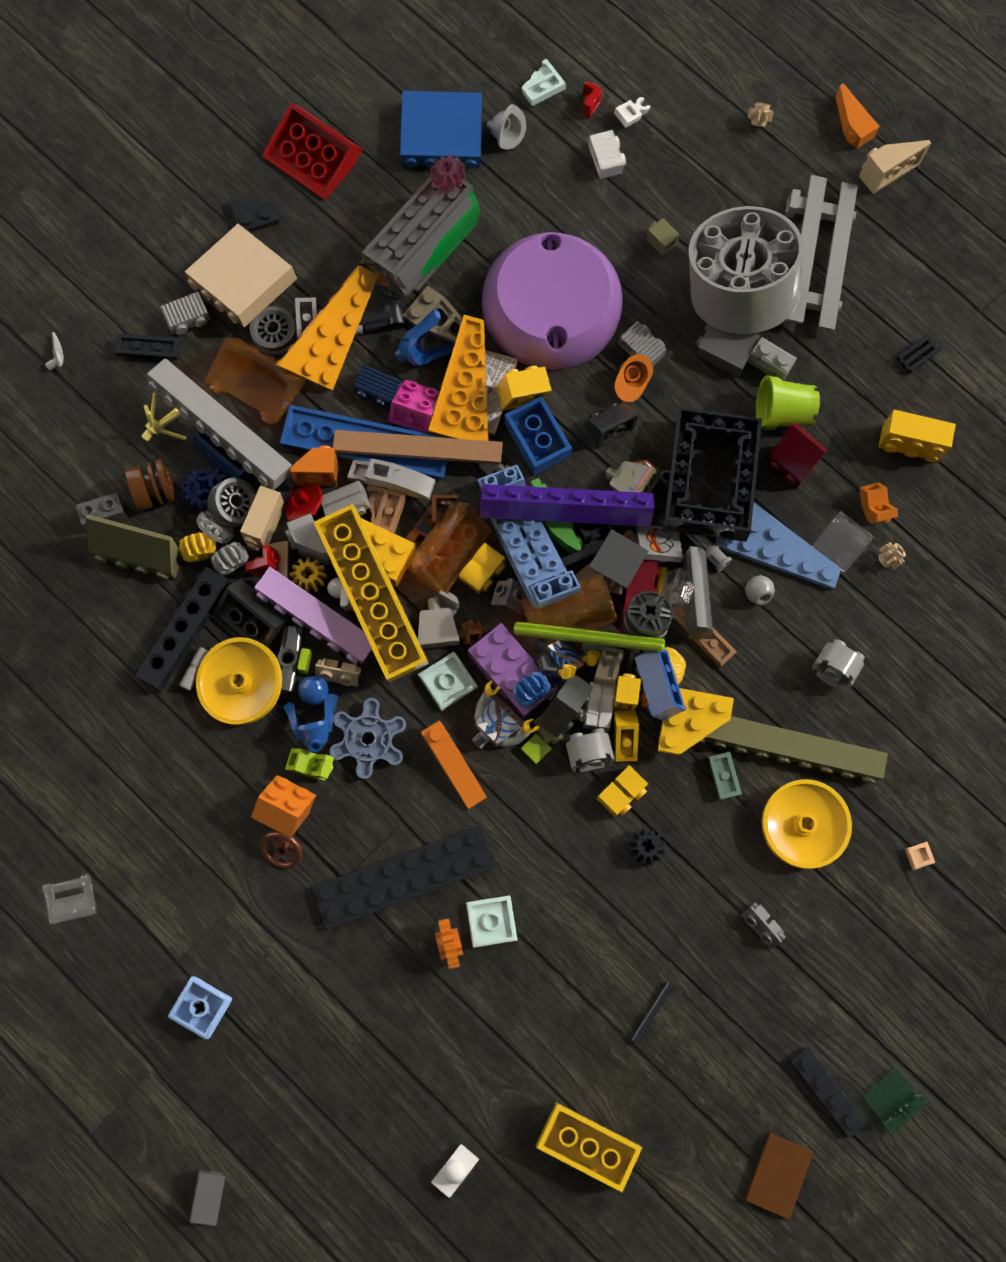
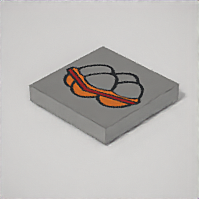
[636,526,683,562]

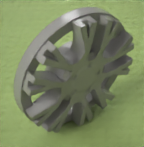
[196,510,234,543]

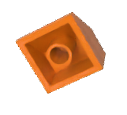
[290,445,338,487]

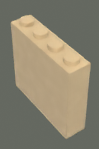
[185,224,297,327]

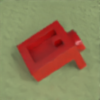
[582,81,603,118]
[245,545,280,576]

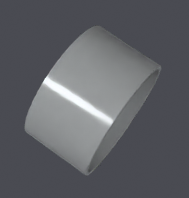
[689,206,803,334]

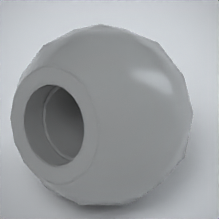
[745,575,775,605]

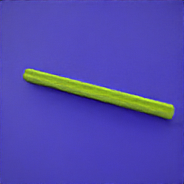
[514,622,665,652]

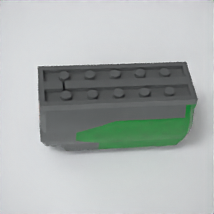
[359,165,480,299]

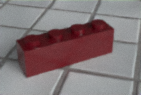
[619,559,661,634]

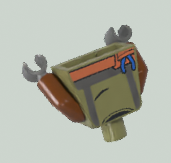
[605,460,669,493]

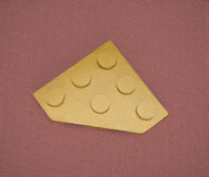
[658,688,734,755]

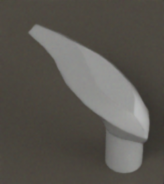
[45,332,64,370]

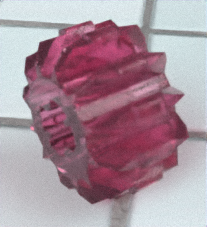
[430,154,466,192]

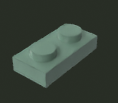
[708,752,742,800]

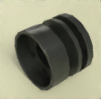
[622,591,673,639]

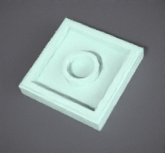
[418,652,478,711]
[466,896,517,948]

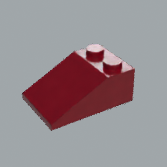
[766,422,827,488]

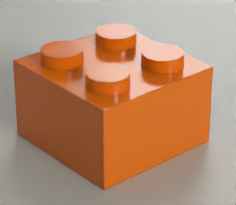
[251,775,316,838]

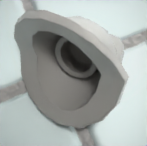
[487,104,526,150]

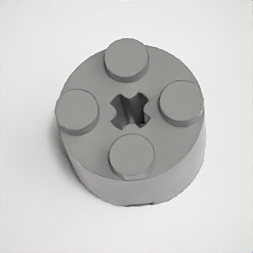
[812,639,865,690]
[566,728,615,772]

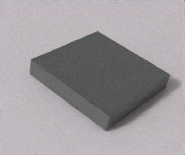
[590,529,649,588]

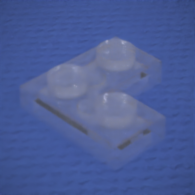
[660,568,694,609]

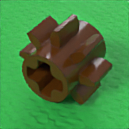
[458,619,486,646]

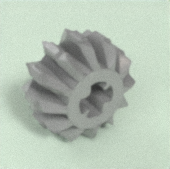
[211,542,249,575]

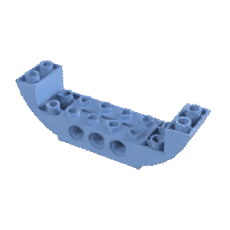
[478,465,581,609]

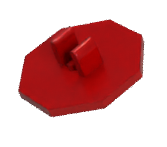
[285,483,323,521]

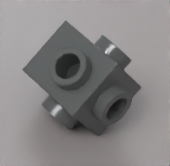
[491,579,525,613]

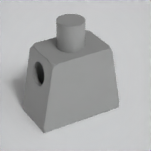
[418,597,460,649]

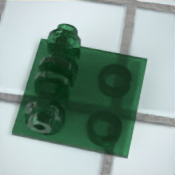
[862,1067,927,1134]

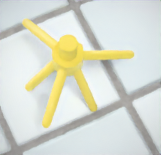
[141,392,187,441]

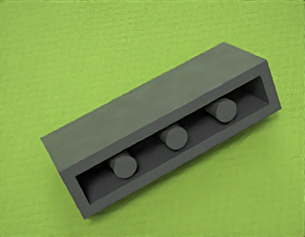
[681,546,713,639]

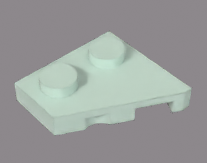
[522,59,566,106]

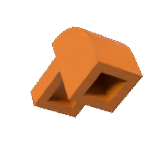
[859,483,898,524]

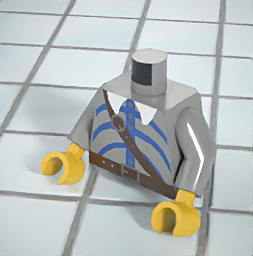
[472,681,539,749]

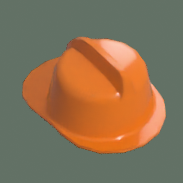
[615,354,653,402]

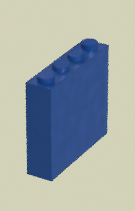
[400,91,482,169]

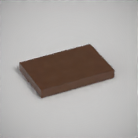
[745,1132,814,1220]

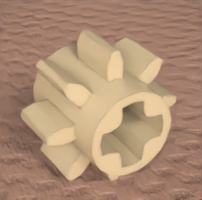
[748,103,774,126]
[878,542,906,569]

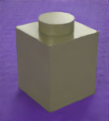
[646,218,680,256]

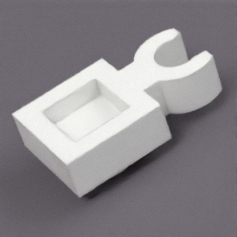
[614,97,650,128]

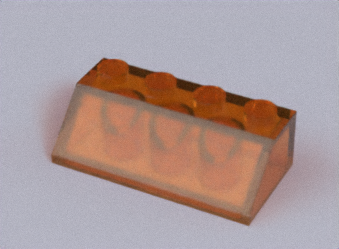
[405,501,492,593]
[521,573,618,644]

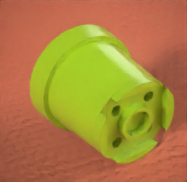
[756,376,820,430]

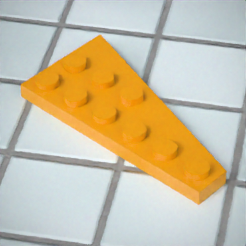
[276,266,378,390]
[428,315,488,441]

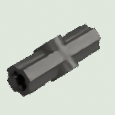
[278,626,303,694]

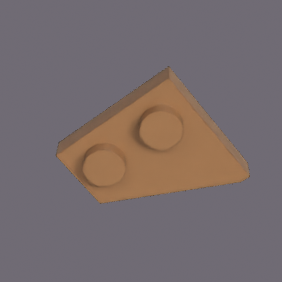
[367,485,407,534]

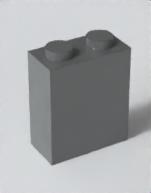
[695,323,760,377]

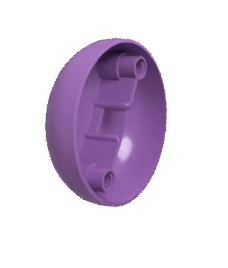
[482,232,622,370]

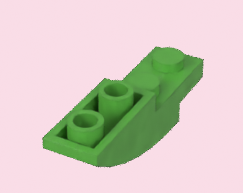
[530,478,583,554]

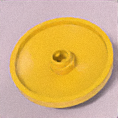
[196,637,282,725]
[762,779,852,869]

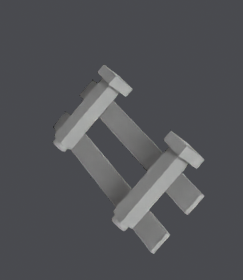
[785,175,858,331]

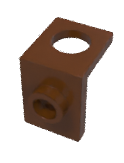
[427,495,457,529]

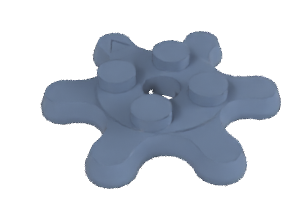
[330,698,406,779]

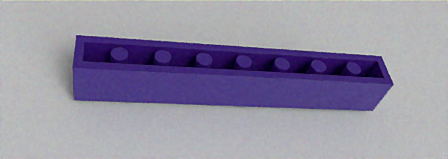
[480,484,654,527]

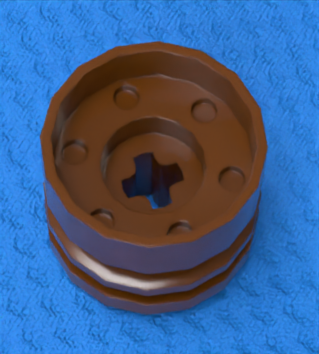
[125,459,175,512]

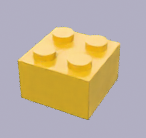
[495,366,552,411]

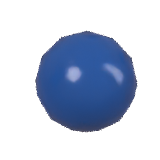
[298,677,329,705]

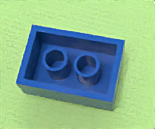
[504,396,572,475]

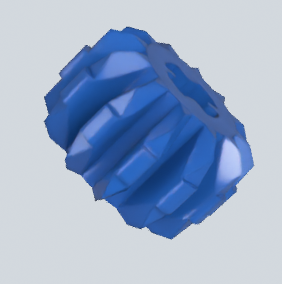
[512,672,551,707]

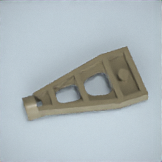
[403,286,463,343]

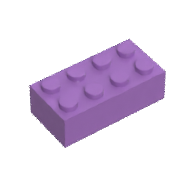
[468,623,558,720]

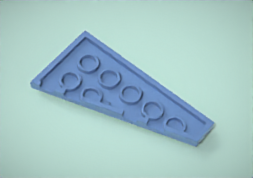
[715,503,841,590]

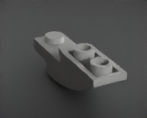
[347,459,435,500]

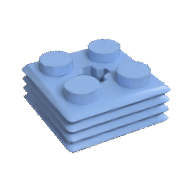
[168,976,232,1039]

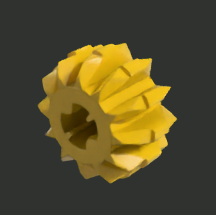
[179,532,216,562]
[290,557,327,593]

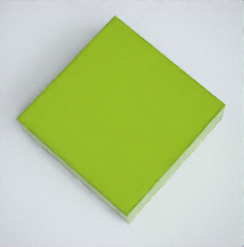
[297,648,312,675]
[521,733,552,764]

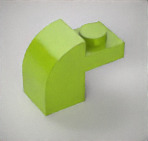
[285,748,334,781]

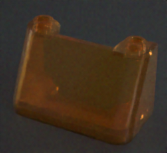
[204,337,307,425]

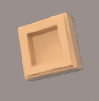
[905,842,935,870]

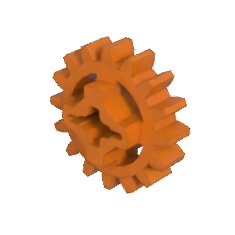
[435,918,463,969]

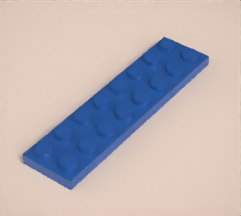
[280,405,448,480]

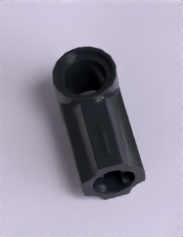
[363,303,405,332]

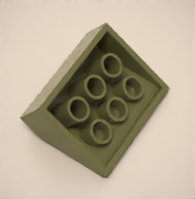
[86,514,183,580]

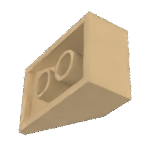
[859,140,931,194]

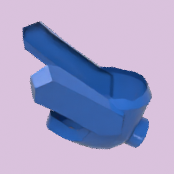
[394,309,455,366]
[283,693,338,752]

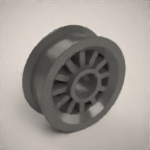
[250,306,297,355]
[208,478,256,527]

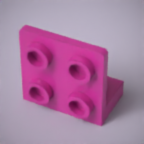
[388,380,440,434]

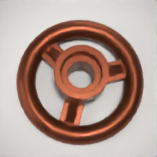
[260,831,303,869]

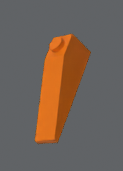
[421,720,487,809]

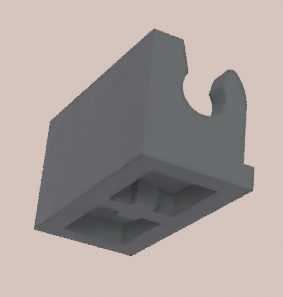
[189,1170,225,1226]

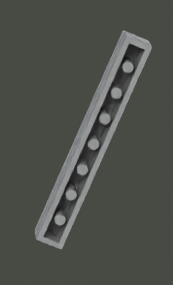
[147,358,292,490]

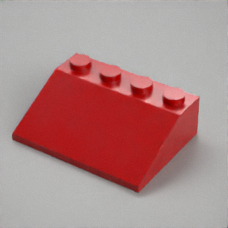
[262,103,363,200]

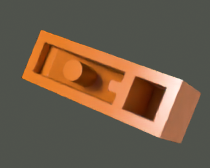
[835,84,880,149]

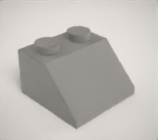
[285,513,331,565]

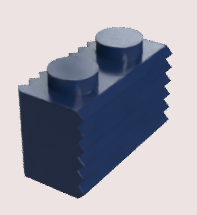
[354,365,402,409]

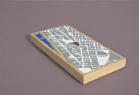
[485,350,518,436]

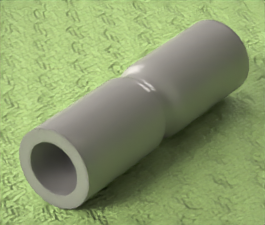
[179,647,209,691]

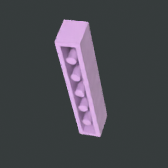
[254,567,372,665]

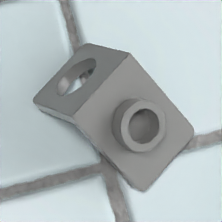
[439,590,459,617]

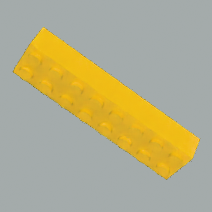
[313,504,429,682]

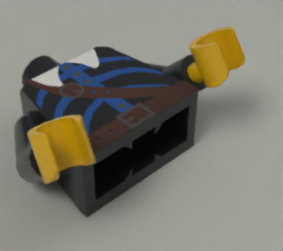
[533,638,600,688]

